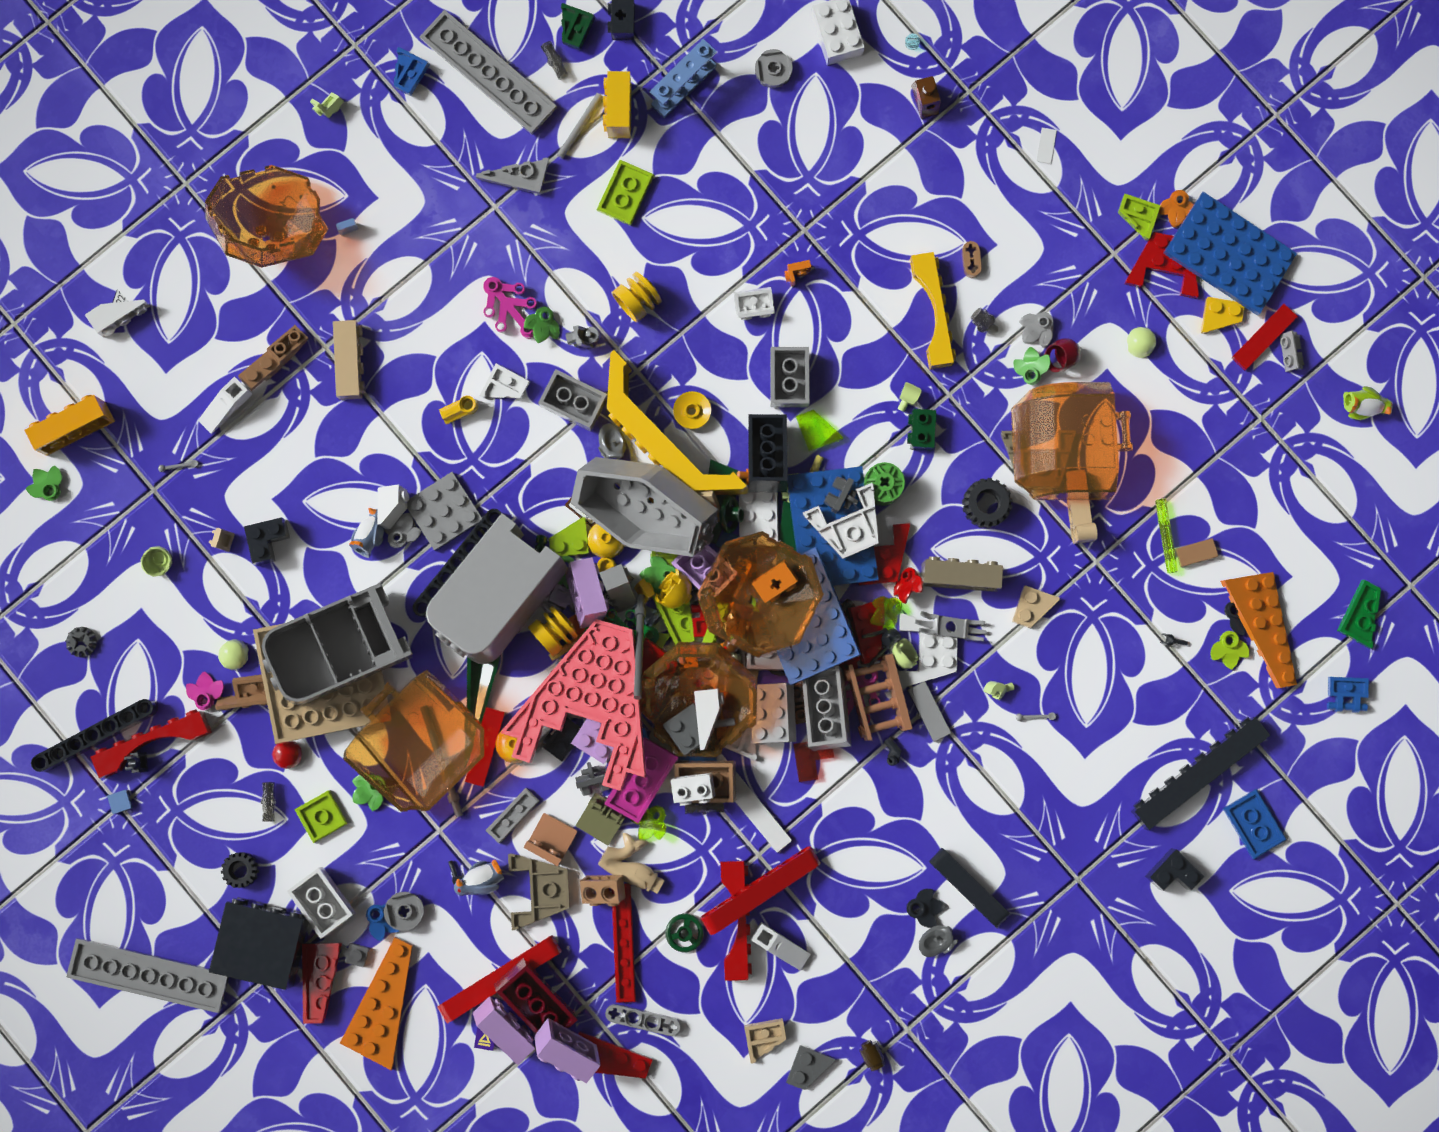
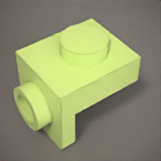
[310,92,344,118]

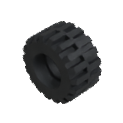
[962,478,1013,528]

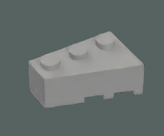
[600,564,637,613]

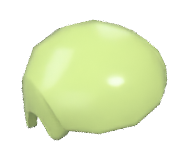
[1127,327,1156,358]
[141,546,172,577]
[892,638,919,669]
[218,639,249,670]

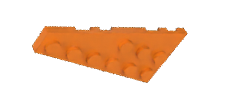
[1220,572,1297,688]
[340,937,413,1071]

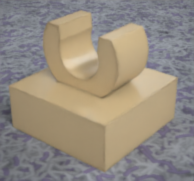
[209,528,235,552]

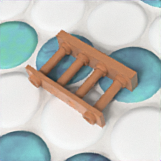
[844,654,912,741]

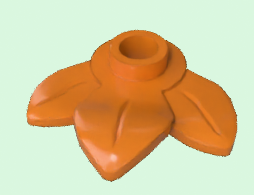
[1158,190,1194,228]

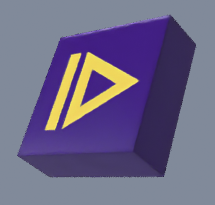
[474,1028,495,1051]

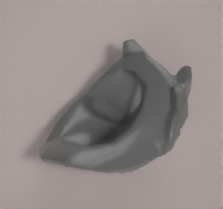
[598,423,627,459]
[919,925,958,957]

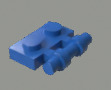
[1327,677,1369,713]

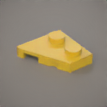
[1201,297,1244,334]

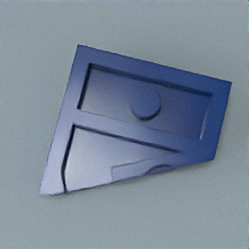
[394,47,430,96]

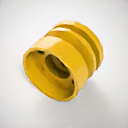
[611,271,662,323]
[528,606,579,657]

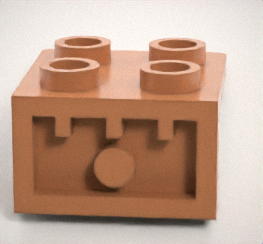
[523,813,577,866]

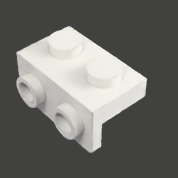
[733,287,775,320]

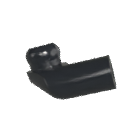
[884,737,902,766]

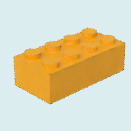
[24,395,115,456]

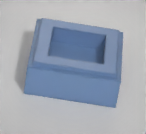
[336,218,359,236]
[107,790,133,814]

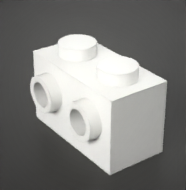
[671,773,715,806]

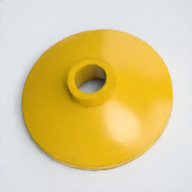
[673,391,711,429]

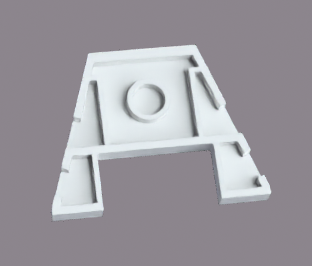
[803,483,879,559]
[898,613,957,688]

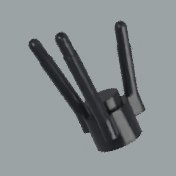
[861,628,901,668]

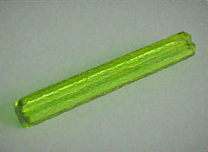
[1155,498,1178,574]

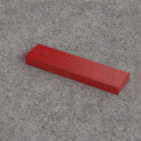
[1231,304,1298,371]
[465,707,505,787]

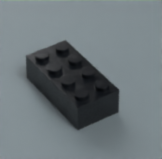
[748,414,788,492]

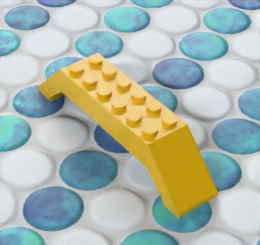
[607,350,748,495]

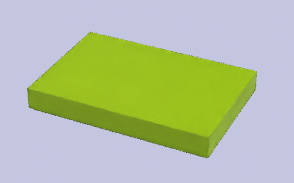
[596,160,654,226]

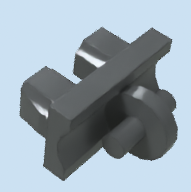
[566,325,600,349]
[824,477,858,513]
[575,762,610,796]

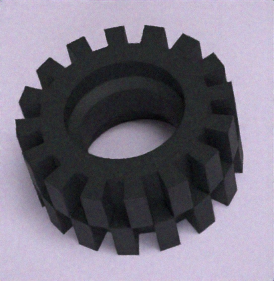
[221,852,259,888]

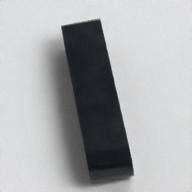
[929,848,1011,929]

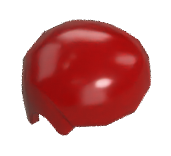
[272,741,302,769]

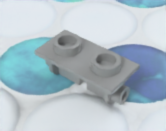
[1280,331,1304,372]

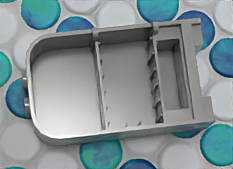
[426,514,568,664]
[262,583,413,705]

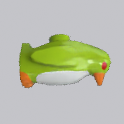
[1343,386,1393,420]

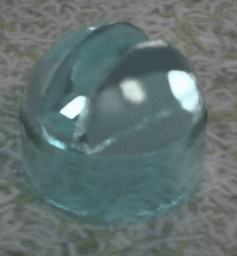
[905,33,920,50]

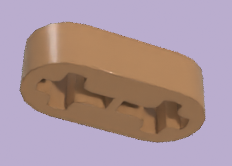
[962,241,982,278]

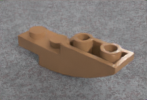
[238,325,308,391]

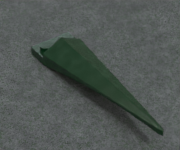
[466,653,502,770]

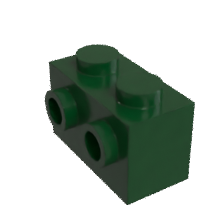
[907,409,936,451]

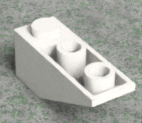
[85,300,150,337]
[198,377,252,434]
[751,922,811,971]

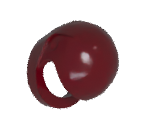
[1044,338,1081,372]

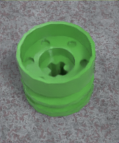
[864,462,905,506]

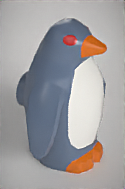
[349,508,384,558]
[454,860,504,896]

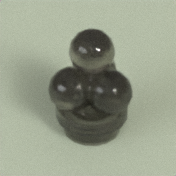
[970,307,999,335]

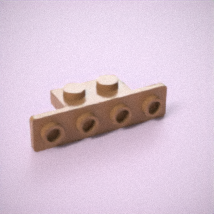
[215,675,268,710]

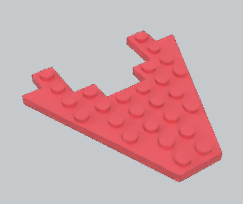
[501,619,646,791]

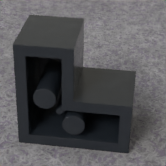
[244,517,290,566]
[1145,848,1205,891]

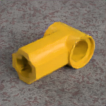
[439,395,479,425]

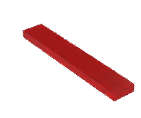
[611,883,636,1003]

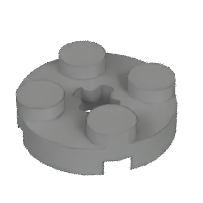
[755,49,792,88]
[384,892,424,931]

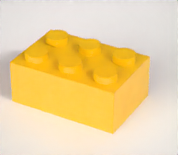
[603,71,632,138]

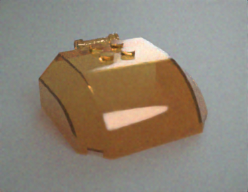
[1011,382,1133,500]
[343,670,484,812]

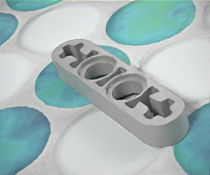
[605,1004,680,1036]

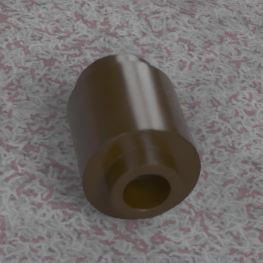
[859,1040,885,1071]

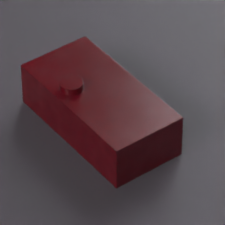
[494,958,577,1034]

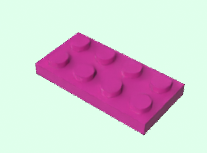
[605,737,678,823]

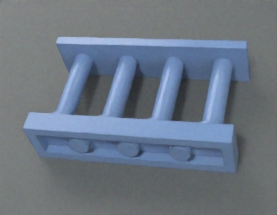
[650,39,717,119]

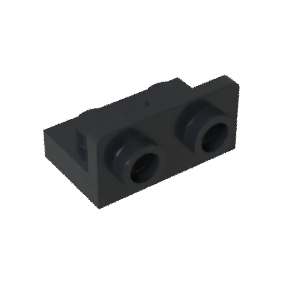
[542,717,581,762]

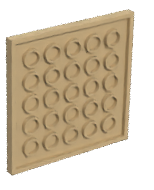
[253,624,392,744]

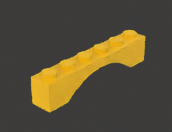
[910,252,956,370]

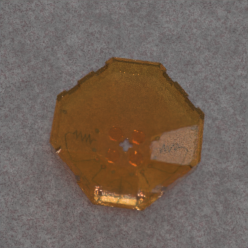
[205,165,328,268]
[697,531,824,658]
[640,642,757,757]

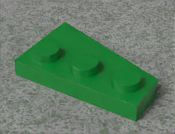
[1337,580,1381,649]

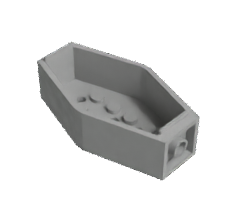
[571,457,718,557]

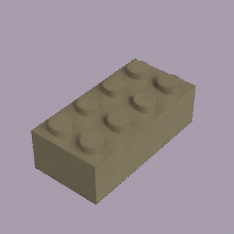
[921,557,1003,592]

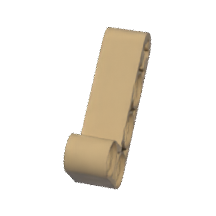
[1064,469,1097,544]

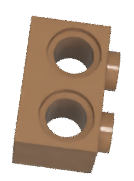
[580,875,626,906]

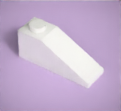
[694,689,724,750]

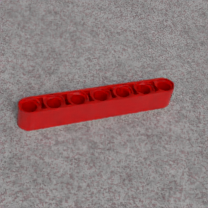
[700,846,821,935]
[437,935,562,1024]

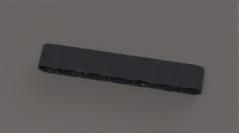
[412,509,502,617]
[31,699,158,772]

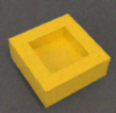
[634,579,655,603]

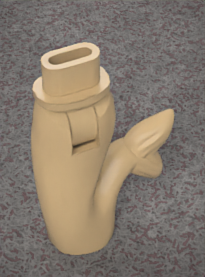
[598,833,664,894]

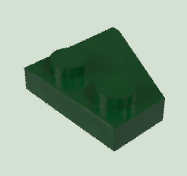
[561,3,596,50]

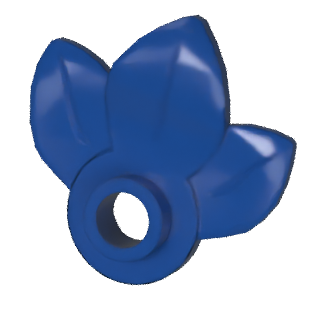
[366,904,400,941]

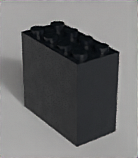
[209,897,309,990]

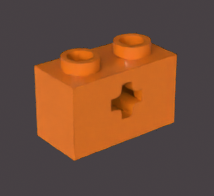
[752,560,798,603]

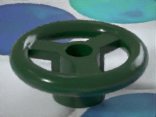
[719,495,744,533]
[665,913,704,953]

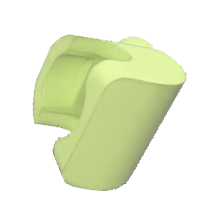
[898,382,921,412]
[984,681,1014,700]

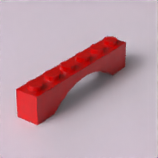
[91,709,212,778]
[720,860,752,981]

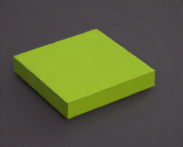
[294,790,348,843]

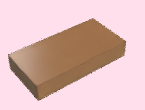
[1175,538,1218,567]

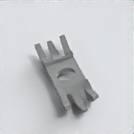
[915,611,987,641]

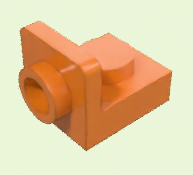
[784,260,811,287]

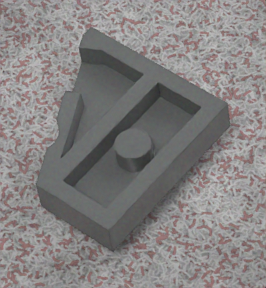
[663,704,700,757]
[786,1045,835,1090]

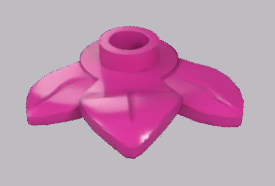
[186,672,224,710]

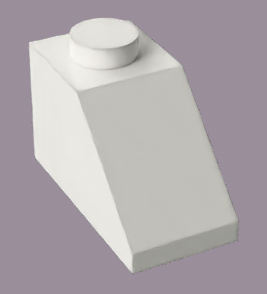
[378,485,409,529]

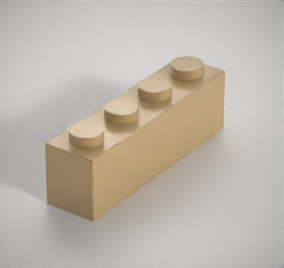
[333,320,365,400]

